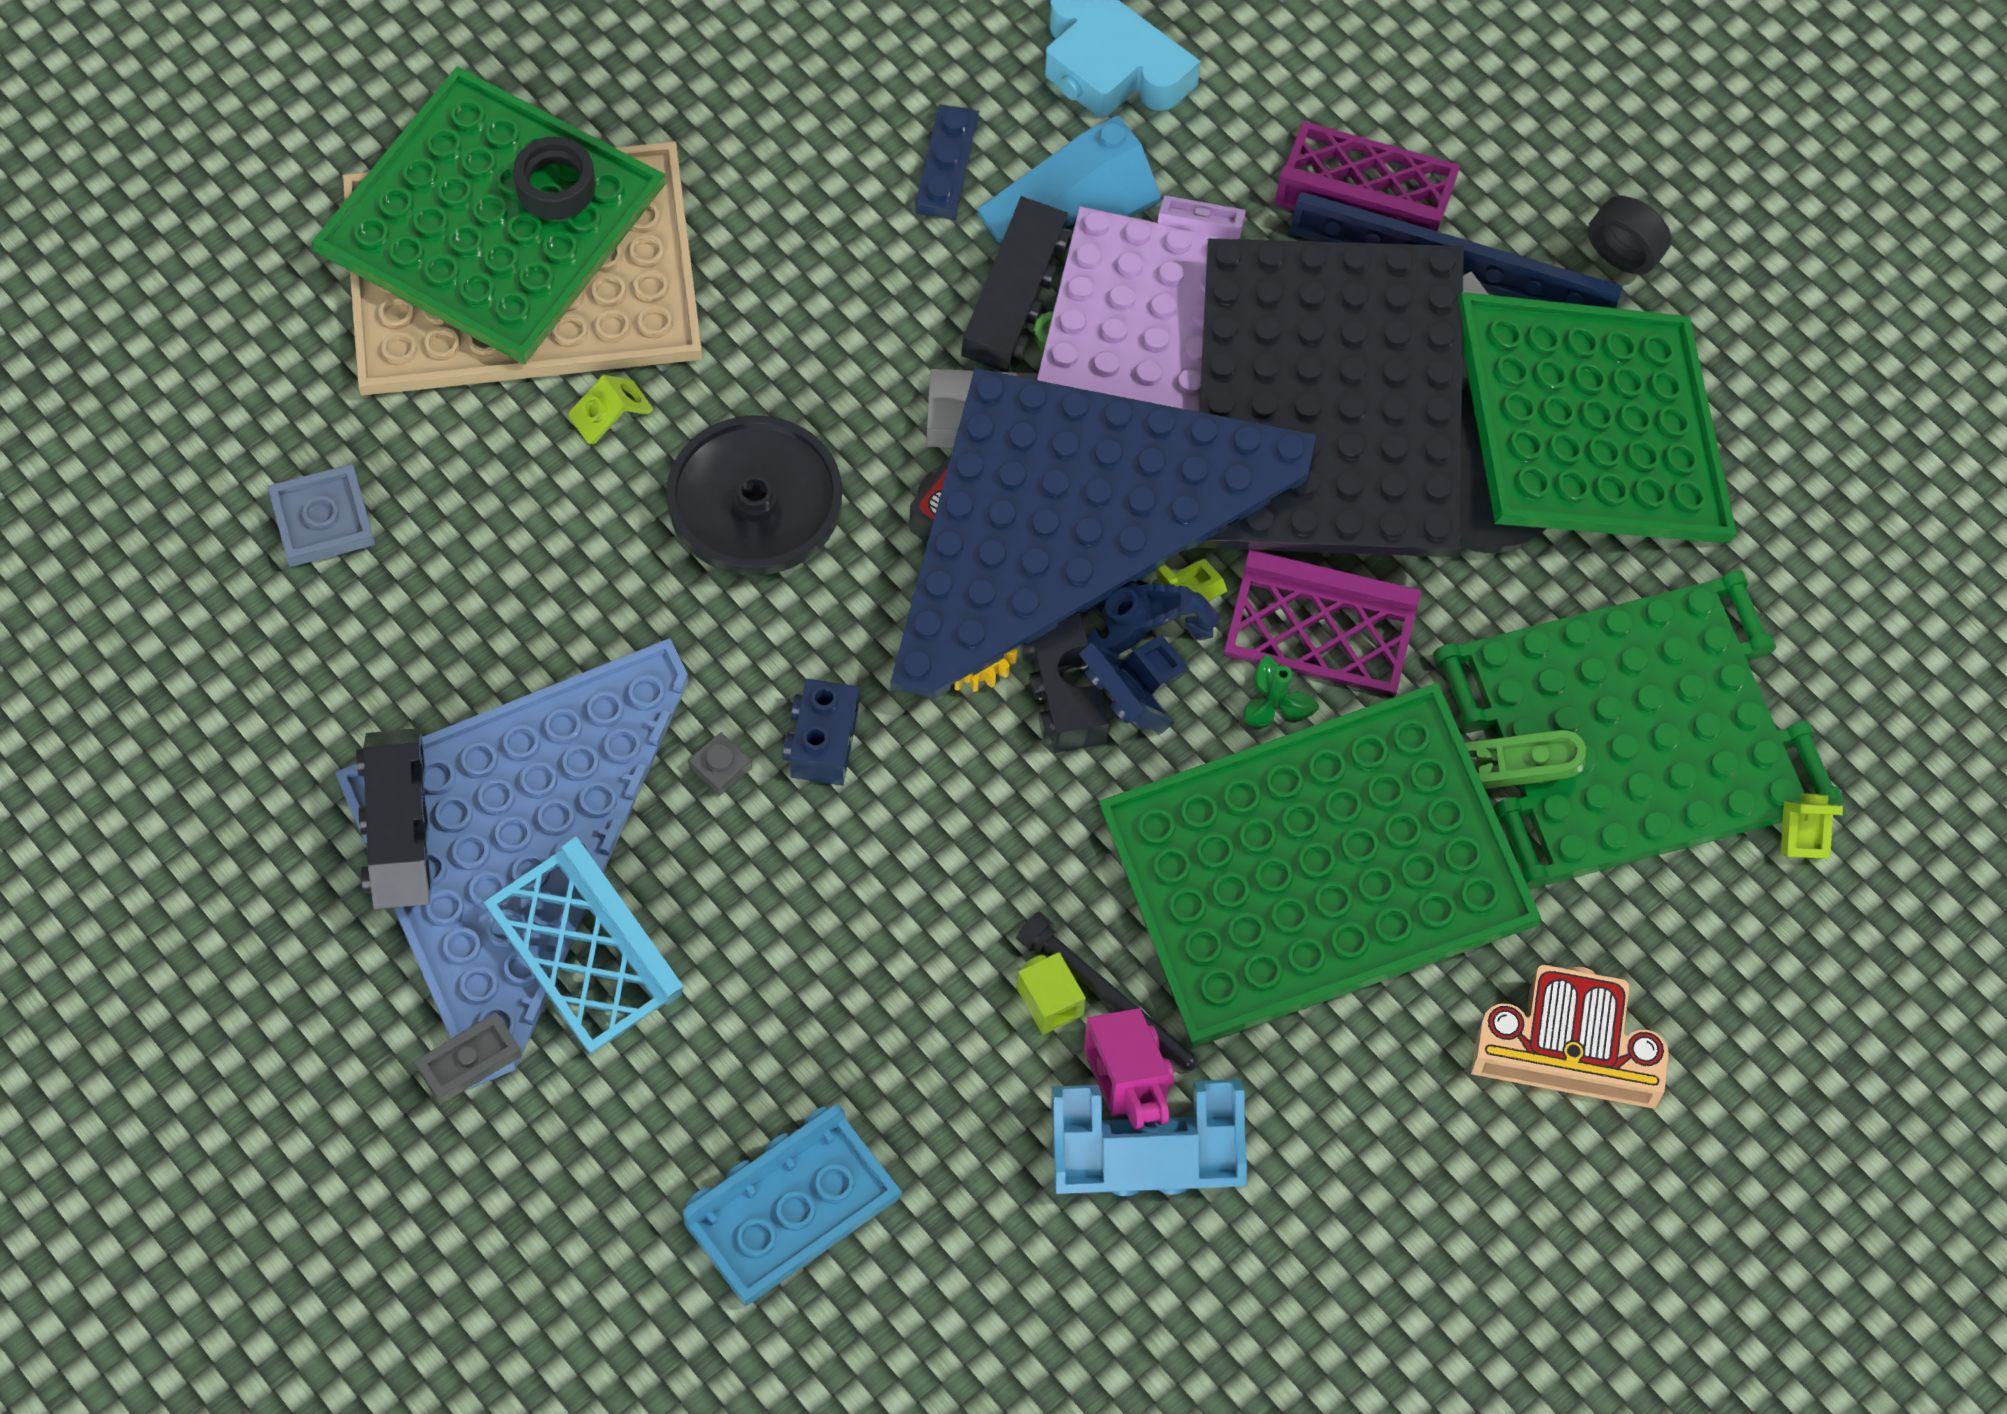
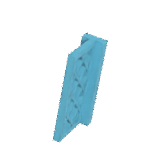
[484,836,683,1055]

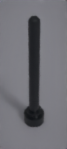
[1016,911,1198,1071]

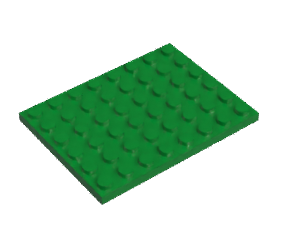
[1099,682,1541,1048]

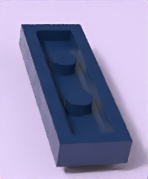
[916,104,979,220]

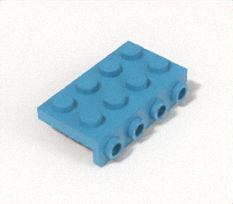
[683,1104,901,1307]

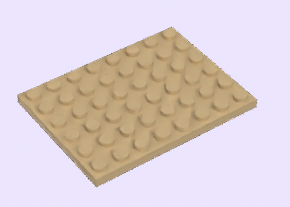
[343,142,703,396]

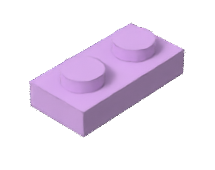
[1157,195,1246,239]

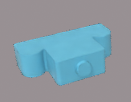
[1045,0,1201,119]

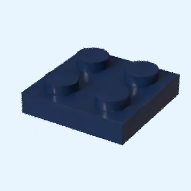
[1079,642,1175,734]

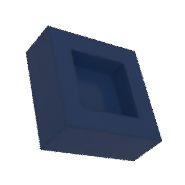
[1125,635,1189,694]

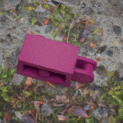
[1083,1008,1174,1129]

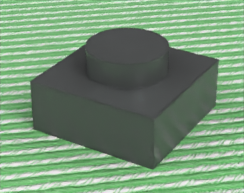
[688,732,752,797]

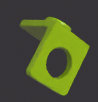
[569,375,653,444]

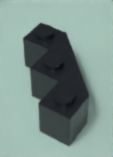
[356,728,432,909]

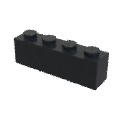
[961,196,1072,372]

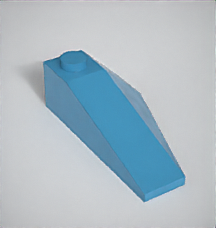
[977,115,1161,243]

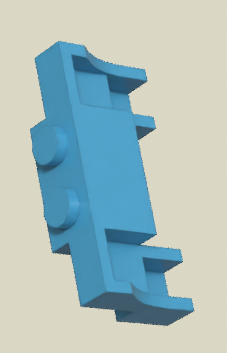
[1051,1079,1247,1196]

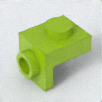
[1152,558,1228,616]
[1781,794,1843,859]

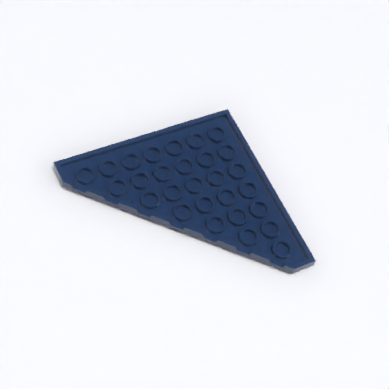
[890,368,1317,698]

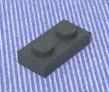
[414,1013,522,1105]

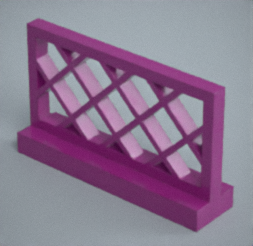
[1274,121,1460,232]
[1223,550,1421,697]

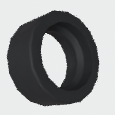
[513,137,595,220]
[1587,195,1672,275]

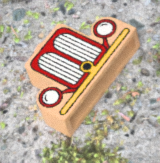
[1471,965,1669,1109]

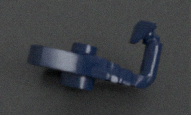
[1083,581,1220,654]

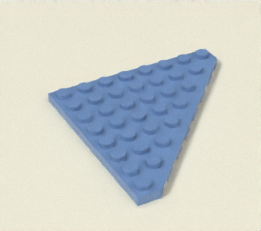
[335,638,689,1088]

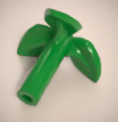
[1243,655,1319,727]

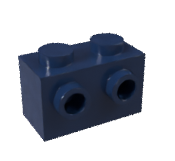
[783,678,860,786]

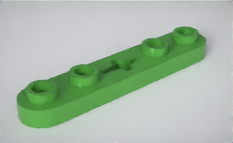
[1465,730,1586,789]

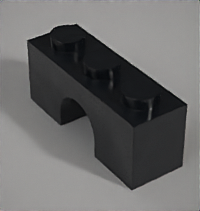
[1020,611,1109,753]

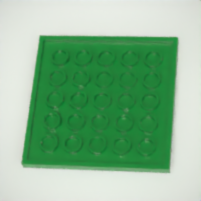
[311,66,666,365]
[1458,292,1737,543]

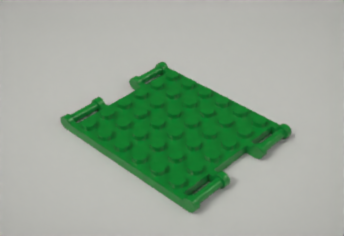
[1433,570,1844,889]

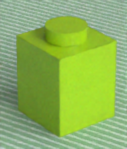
[1017,952,1086,1035]

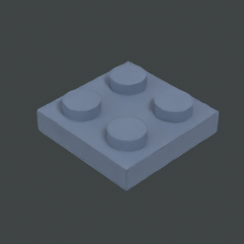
[267,464,375,567]

